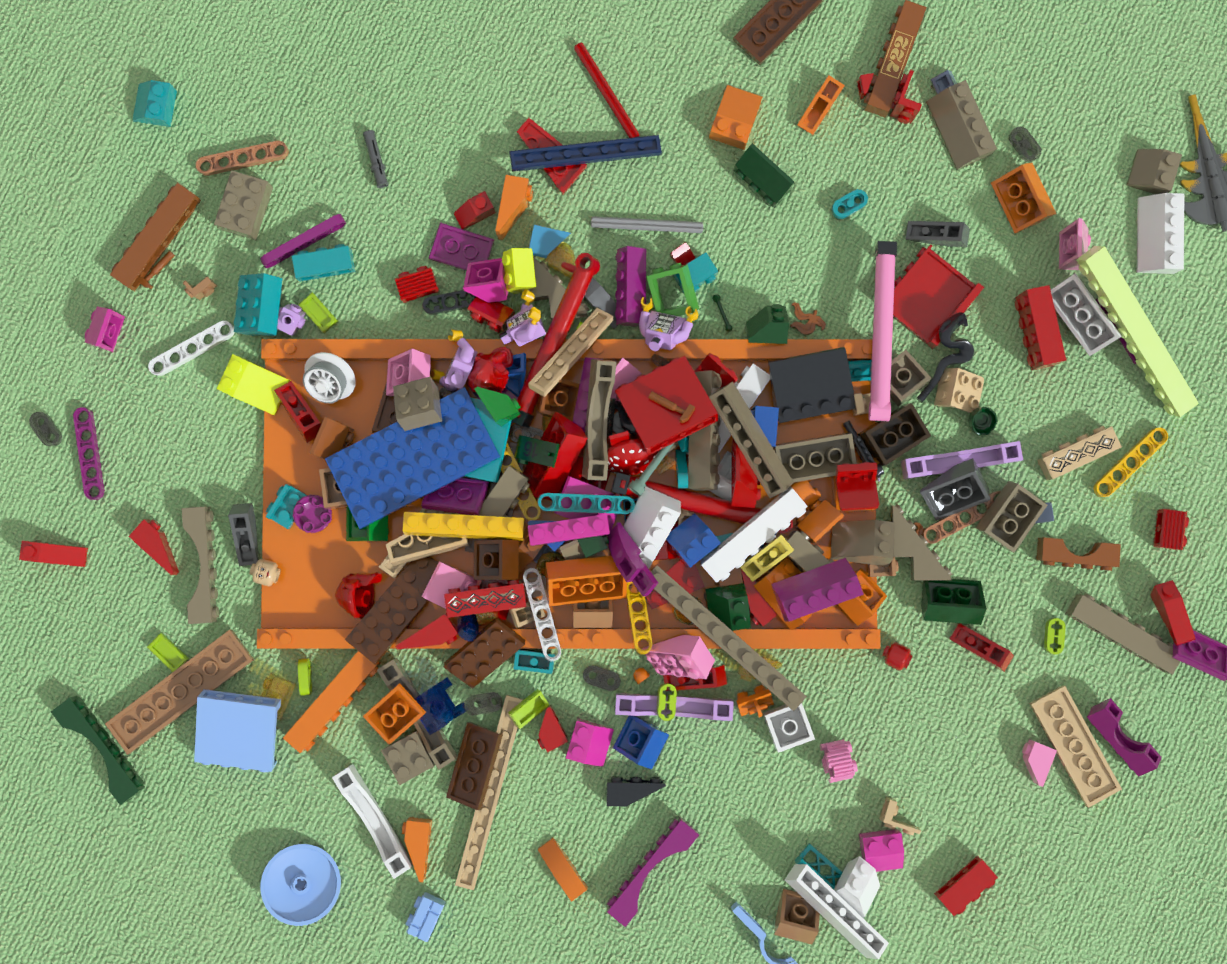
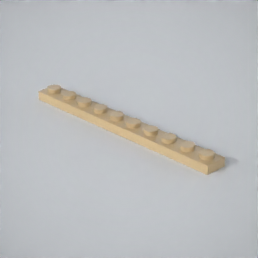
[455,695,524,890]

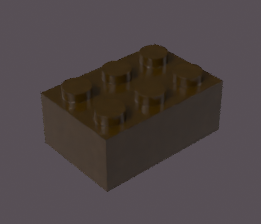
[858,403,931,466]

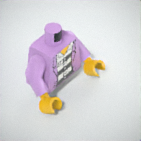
[499,289,546,346]
[639,297,699,351]
[430,329,477,391]

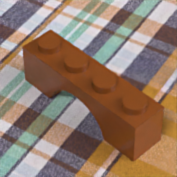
[1036,537,1121,571]

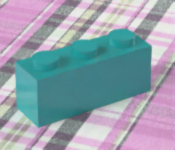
[292,244,356,282]

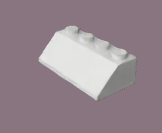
[1137,193,1184,274]
[1051,273,1121,356]
[623,486,681,569]

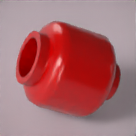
[882,642,913,671]

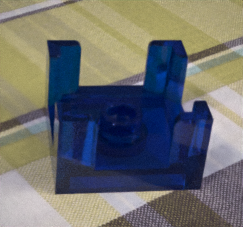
[414,677,468,735]

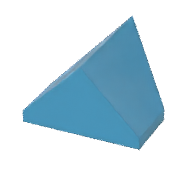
[529,225,571,258]

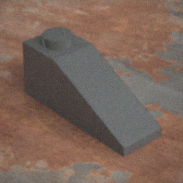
[905,221,970,247]
[583,278,618,329]
[228,503,259,566]

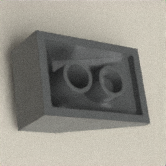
[920,458,991,521]

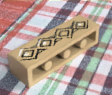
[1037,425,1122,481]

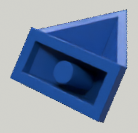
[505,353,526,397]

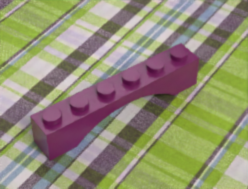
[607,816,699,927]

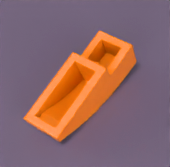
[797,75,845,135]
[538,837,588,902]

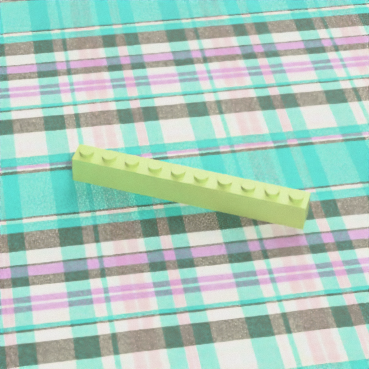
[1076,246,1198,417]

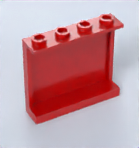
[893,244,984,349]
[615,356,718,456]

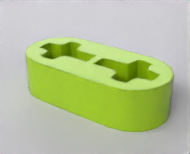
[1044,618,1066,655]
[298,658,312,696]
[656,683,677,721]

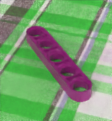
[260,214,346,268]
[73,407,105,500]

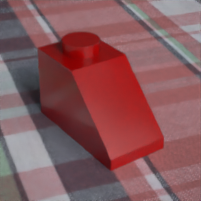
[453,191,496,230]
[537,705,569,753]

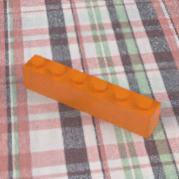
[283,651,380,753]

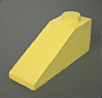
[740,535,794,582]

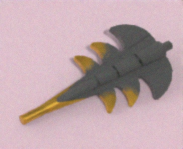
[1180,94,1227,232]

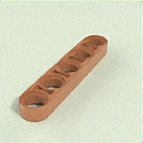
[196,141,289,176]
[923,491,1001,544]

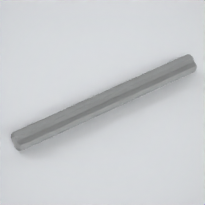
[591,216,703,233]

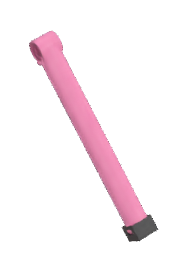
[868,241,897,421]

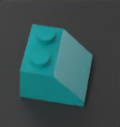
[132,80,177,127]

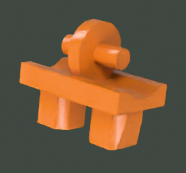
[736,685,774,718]

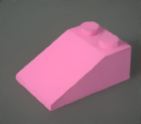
[1059,218,1091,270]

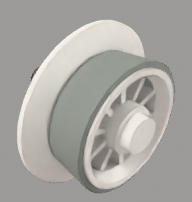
[303,352,356,403]

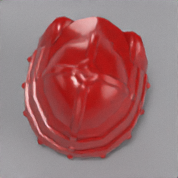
[467,347,513,393]
[335,572,382,619]

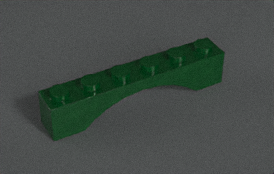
[51,696,145,805]

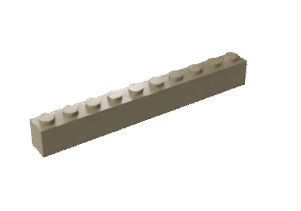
[651,565,807,711]

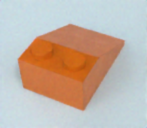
[709,85,763,150]
[495,175,533,240]
[363,683,426,745]

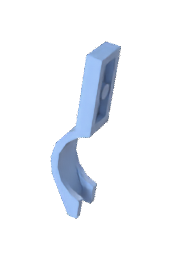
[731,901,798,964]

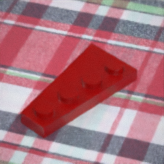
[517,118,587,195]

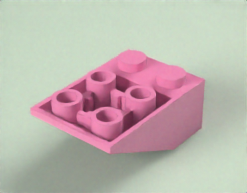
[642,635,715,679]

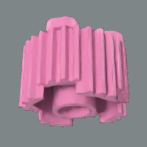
[820,739,858,783]

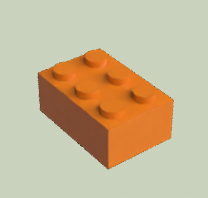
[754,557,813,631]

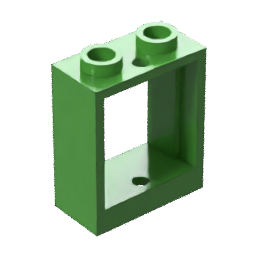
[647,263,699,316]

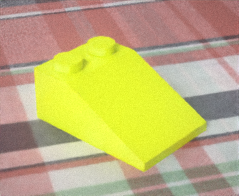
[217,354,291,415]

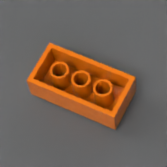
[546,556,627,606]

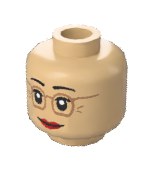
[249,559,280,586]

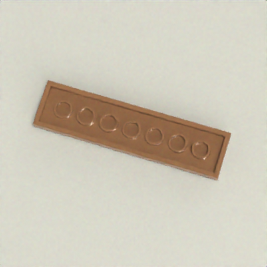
[105,629,254,755]

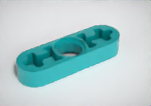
[675,449,688,488]

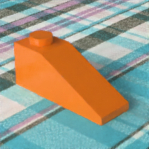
[402,817,432,882]

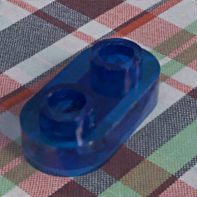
[457,614,479,641]

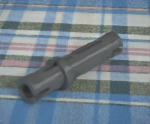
[363,130,389,188]

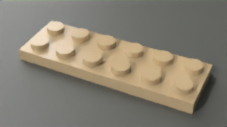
[1029,685,1122,808]

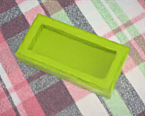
[298,292,338,334]
[147,633,189,672]
[508,689,549,729]

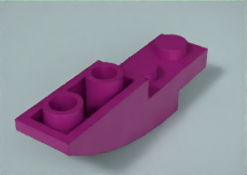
[607,522,658,597]

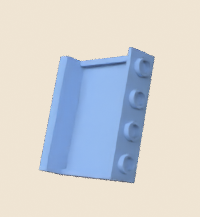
[194,689,281,772]

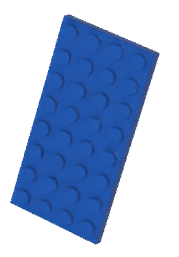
[325,387,500,529]

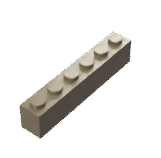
[688,371,721,491]
[709,382,794,498]
[1066,593,1181,675]

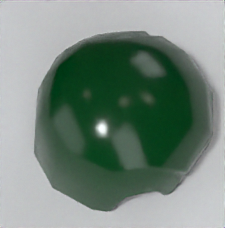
[968,407,998,436]

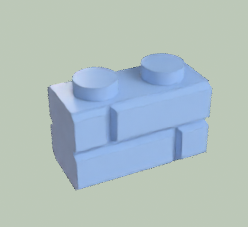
[405,892,446,942]

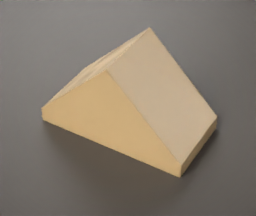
[509,598,545,628]

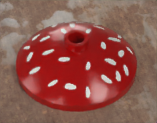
[607,439,658,476]

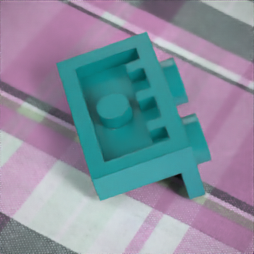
[266,484,307,529]

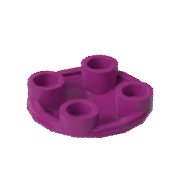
[293,495,332,533]

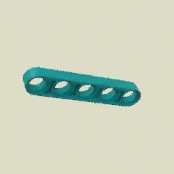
[537,493,635,514]

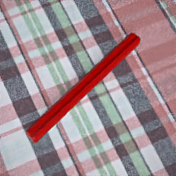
[574,42,639,138]

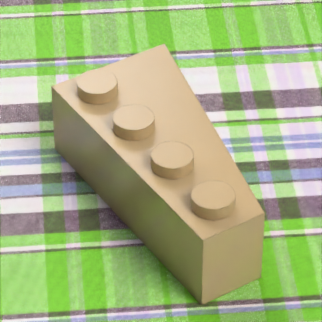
[386,512,469,566]

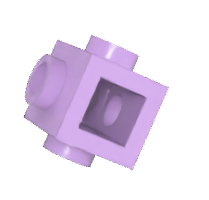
[277,304,306,336]

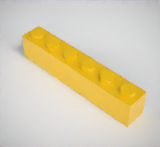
[403,512,525,541]

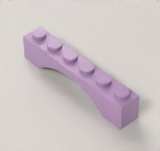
[901,441,1023,479]
[615,693,734,721]

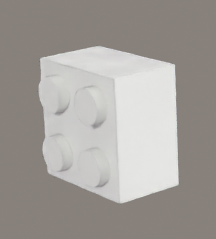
[762,703,815,753]

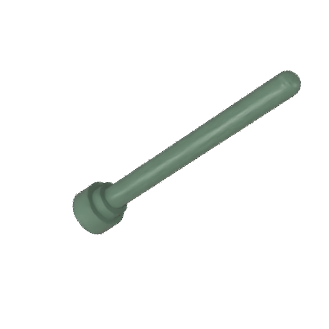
[628,443,674,496]

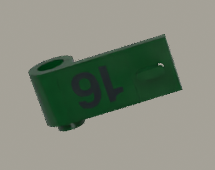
[514,435,560,468]

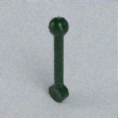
[712,294,733,332]

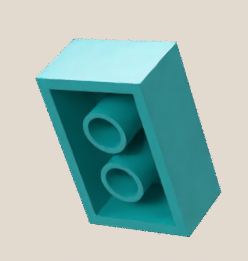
[234,273,283,336]

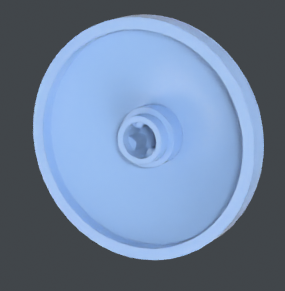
[260,844,341,926]

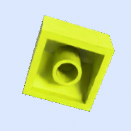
[502,248,536,294]

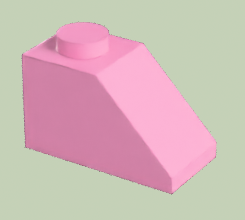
[1022,739,1057,787]

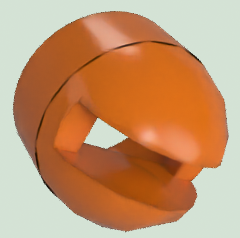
[633,668,650,684]

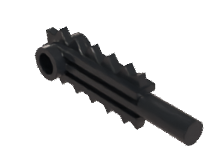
[843,420,884,482]

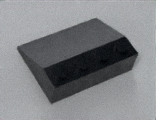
[768,347,855,423]

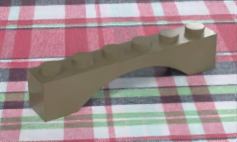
[582,359,616,481]
[182,506,219,624]
[377,658,458,770]

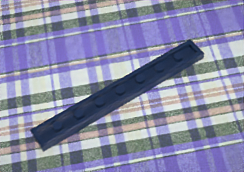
[509,135,662,172]

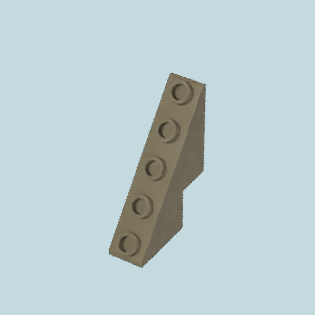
[529,256,590,320]
[890,504,952,580]

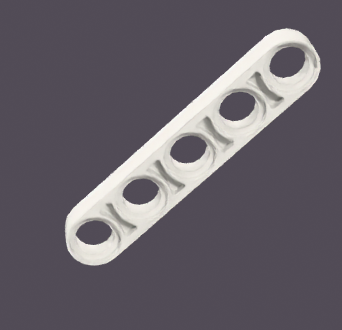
[148,321,235,376]
[523,568,561,661]

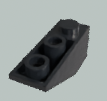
[607,776,666,807]

